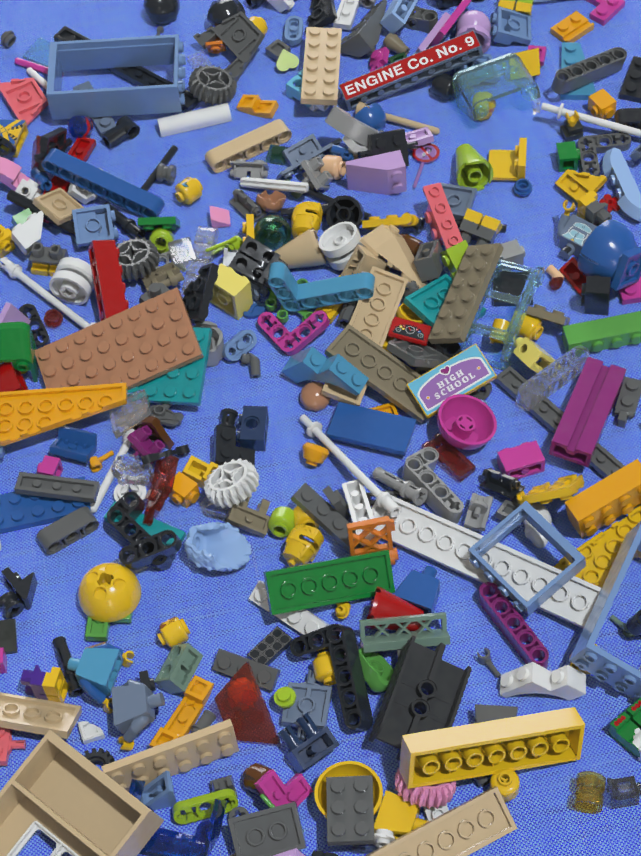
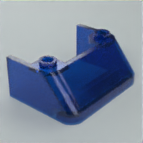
[129,779,227,856]

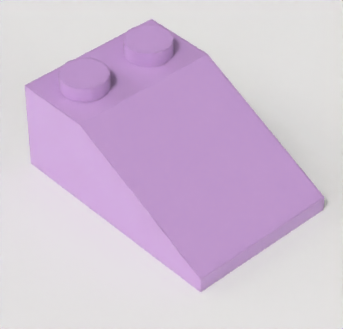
[345,150,407,195]

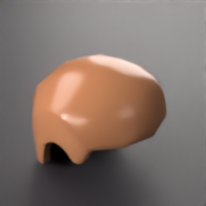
[256,190,286,213]
[299,381,330,411]

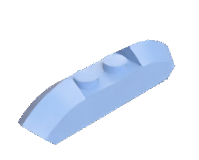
[602,148,641,222]

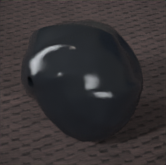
[143,0,180,25]
[207,0,245,26]

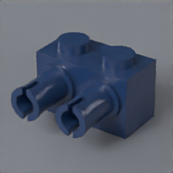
[278,712,340,773]

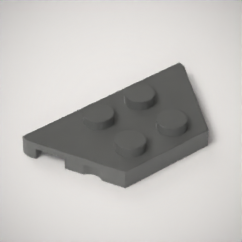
[386,338,450,368]

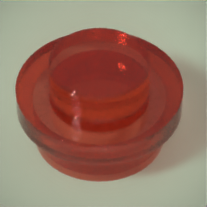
[44,309,63,328]

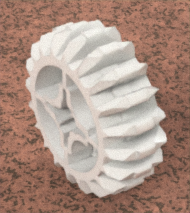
[203,458,260,508]

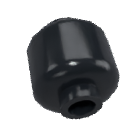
[432,73,460,100]

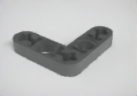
[577,133,631,176]

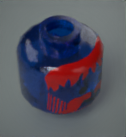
[68,114,93,138]

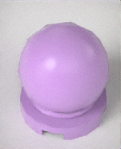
[456,10,491,53]

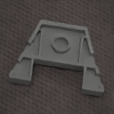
[193,11,265,82]

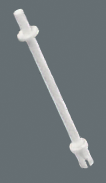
[541,103,641,137]
[0,257,96,329]
[299,414,402,518]

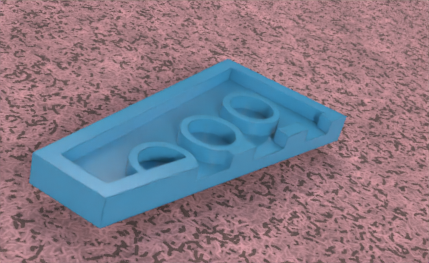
[560,42,596,100]

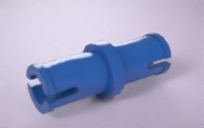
[30,167,52,191]

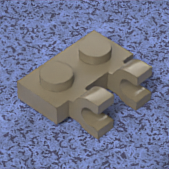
[226,497,270,538]

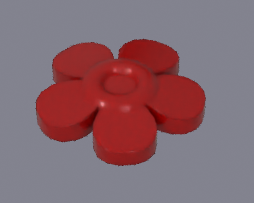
[599,194,620,213]

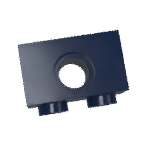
[236,406,269,451]

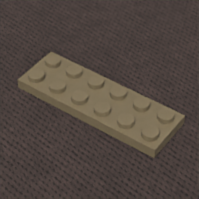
[428,243,504,344]
[324,324,426,424]

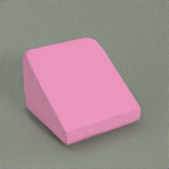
[209,206,231,228]

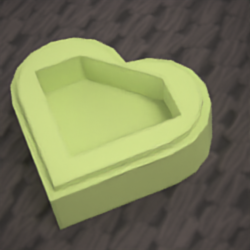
[276,49,299,72]

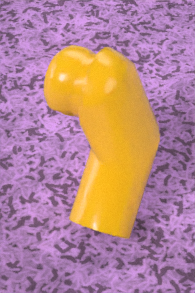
[335,601,351,619]

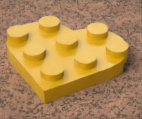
[516,474,584,506]

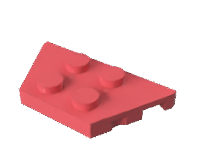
[0,77,49,126]

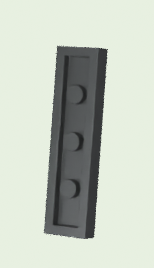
[14,472,100,503]
[290,482,362,553]

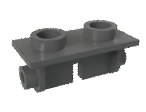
[229,189,267,222]

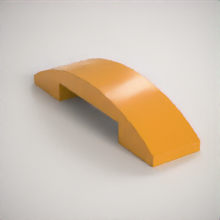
[149,675,214,747]

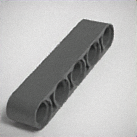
[551,47,627,94]

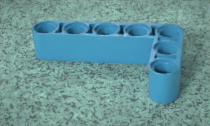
[268,262,375,312]

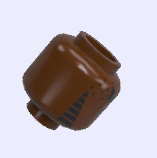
[243,763,272,796]

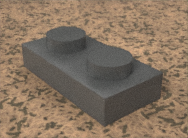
[322,486,351,520]

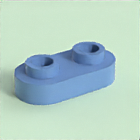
[284,15,303,46]
[222,330,257,361]

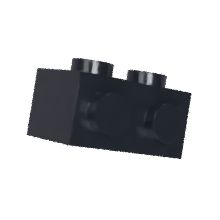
[581,275,611,315]

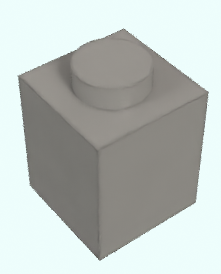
[497,239,526,271]

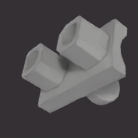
[300,157,333,191]
[464,493,493,533]

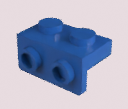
[50,426,97,463]

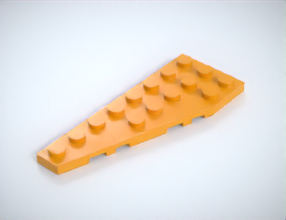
[0,383,128,446]

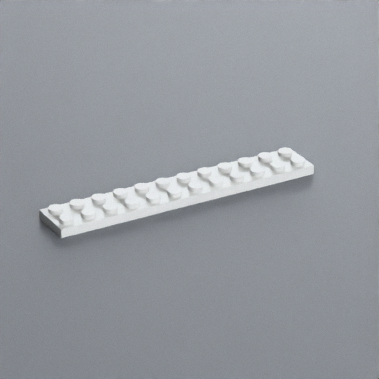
[371,491,602,629]

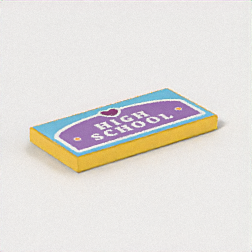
[406,344,497,419]

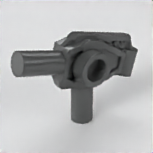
[134,404,184,427]

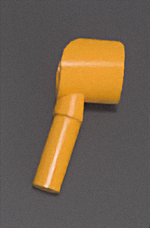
[89,450,114,472]

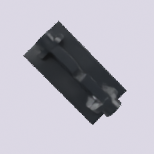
[479,468,525,499]

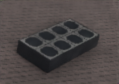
[247,626,293,666]

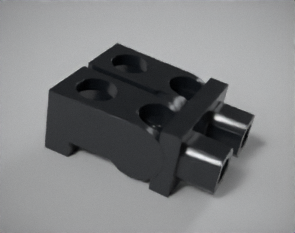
[229,235,288,290]

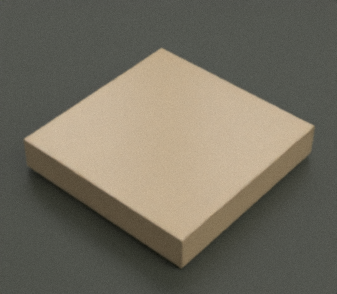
[32,187,84,225]

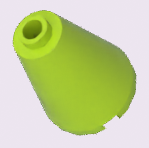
[455,144,494,191]

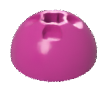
[437,394,497,450]

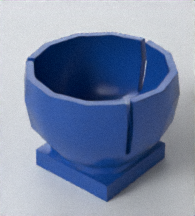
[577,220,641,291]

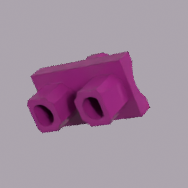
[126,425,166,464]

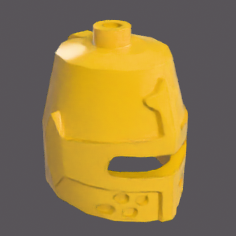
[291,201,323,238]
[282,524,324,567]

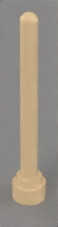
[355,102,440,135]

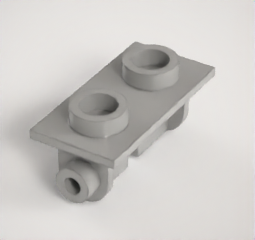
[230,159,269,179]

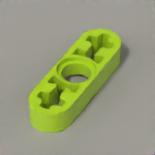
[172,789,238,824]

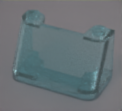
[452,53,541,121]

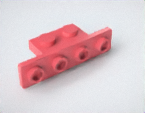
[422,183,463,249]

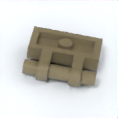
[141,261,185,291]
[526,304,571,326]

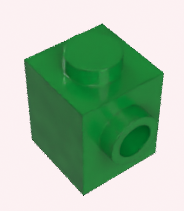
[556,141,580,172]

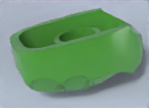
[358,648,394,693]

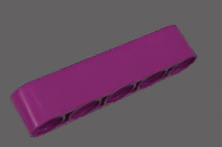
[479,582,549,669]

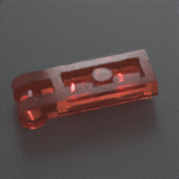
[422,433,476,482]

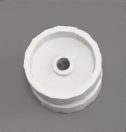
[318,222,365,271]
[49,257,94,305]

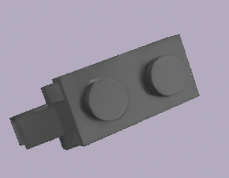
[615,377,641,428]

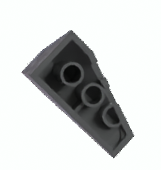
[341,0,387,57]

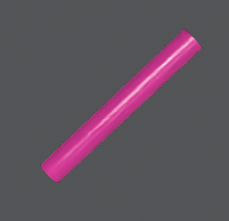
[15,57,63,78]

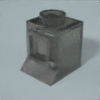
[606,776,641,809]

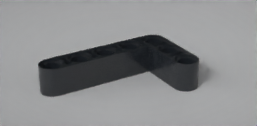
[290,624,373,731]

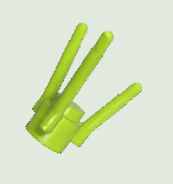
[205,235,243,258]

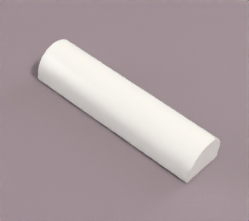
[157,103,232,137]
[342,479,377,546]

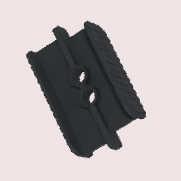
[369,636,472,761]

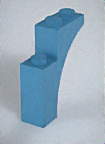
[281,346,369,396]

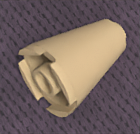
[274,228,326,269]

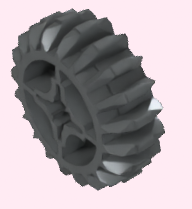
[188,64,237,106]
[116,237,159,282]

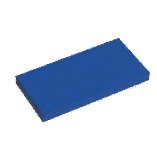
[326,402,417,456]

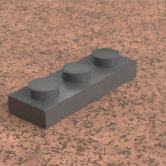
[212,649,281,691]

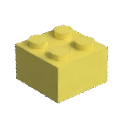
[210,263,253,320]

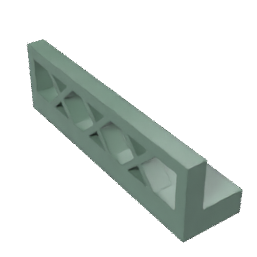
[359,612,450,653]

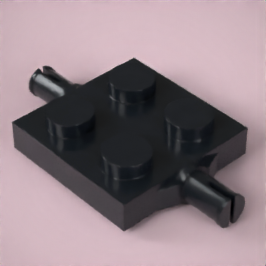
[34,127,73,173]
[358,129,419,166]

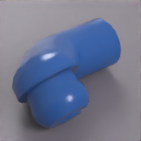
[331,144,354,162]

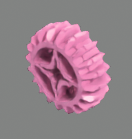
[394,768,456,809]

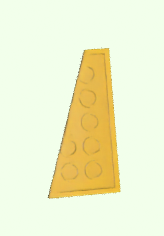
[553,505,641,588]

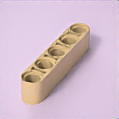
[205,119,292,173]

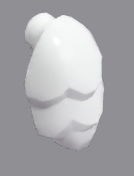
[523,503,552,548]

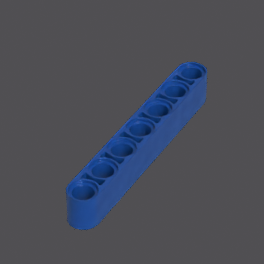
[41,148,165,217]

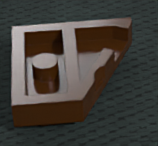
[124,414,174,450]

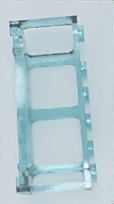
[460,256,545,371]

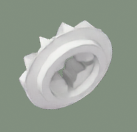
[114,479,147,507]

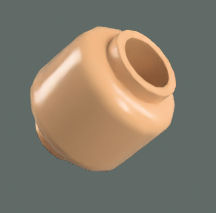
[319,155,346,180]

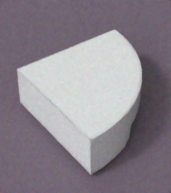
[77,721,105,745]

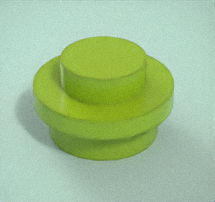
[274,687,296,709]

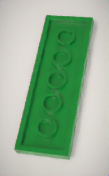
[263,550,395,615]

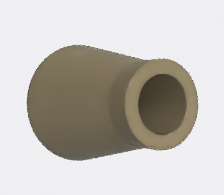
[383,33,410,55]

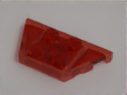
[143,455,179,526]
[214,662,281,744]

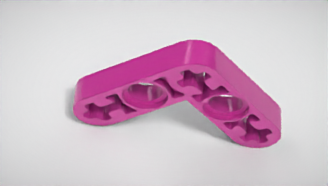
[258,310,330,356]

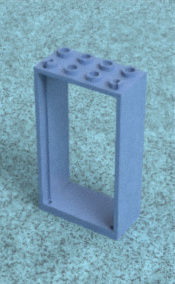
[46,34,186,120]
[569,521,641,702]

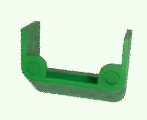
[0,322,39,382]

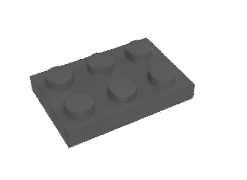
[326,776,375,846]
[228,802,307,856]

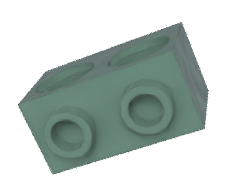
[154,643,203,694]

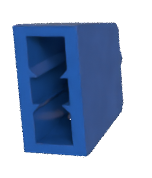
[394,566,440,614]

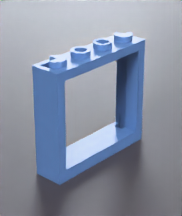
[468,501,586,616]

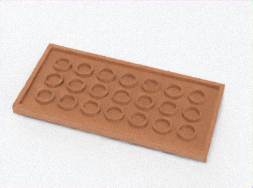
[35,287,204,390]

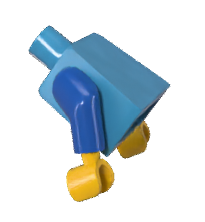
[67,643,135,714]

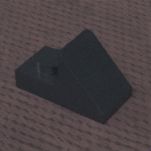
[1,567,37,610]

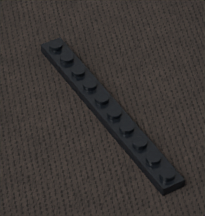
[53,26,200,112]

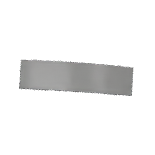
[325,105,384,147]

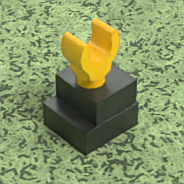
[560,110,583,142]

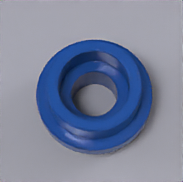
[514,178,532,196]

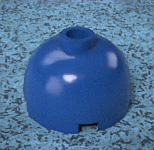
[353,103,387,131]

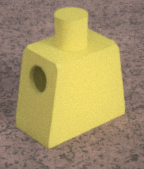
[513,337,561,379]

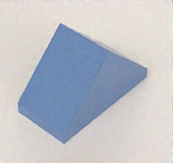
[139,771,176,811]

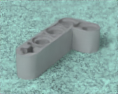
[402,447,464,524]

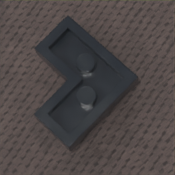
[213,425,255,466]

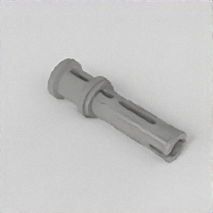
[372,467,428,506]

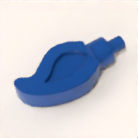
[243,302,273,319]

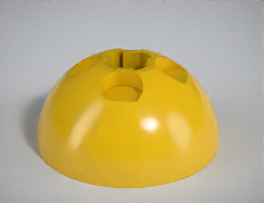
[78,563,141,622]
[314,761,383,819]

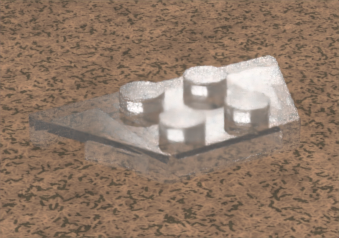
[109,389,152,439]

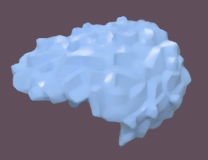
[184,522,252,572]

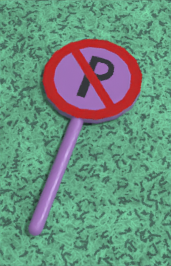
[412,143,440,188]

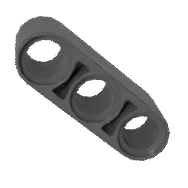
[37,506,99,555]

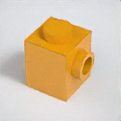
[588,89,617,120]
[166,471,200,509]

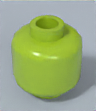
[149,227,174,254]
[268,506,295,537]

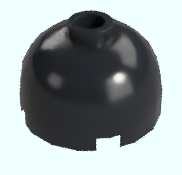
[326,195,365,228]

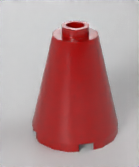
[365,586,426,632]

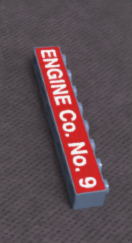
[339,30,484,111]

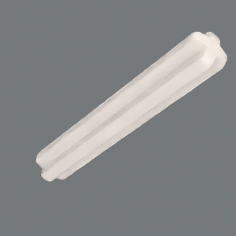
[240,177,309,193]

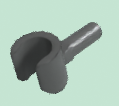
[477,648,501,678]

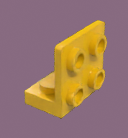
[489,138,527,181]

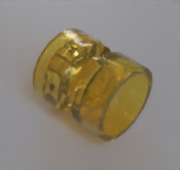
[573,771,606,814]

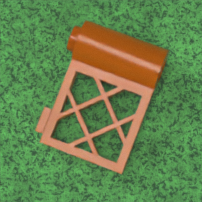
[346,516,399,566]

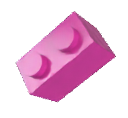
[497,441,545,479]

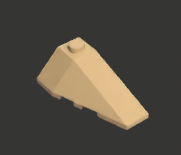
[359,224,428,289]

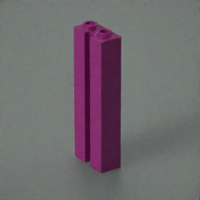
[549,357,627,467]

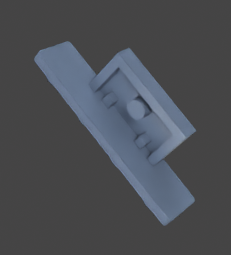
[277,134,342,180]

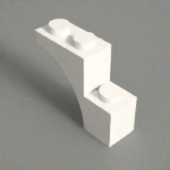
[500,662,586,701]

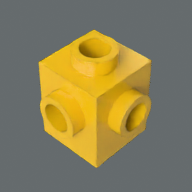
[0,224,16,258]

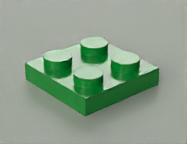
[138,216,180,232]

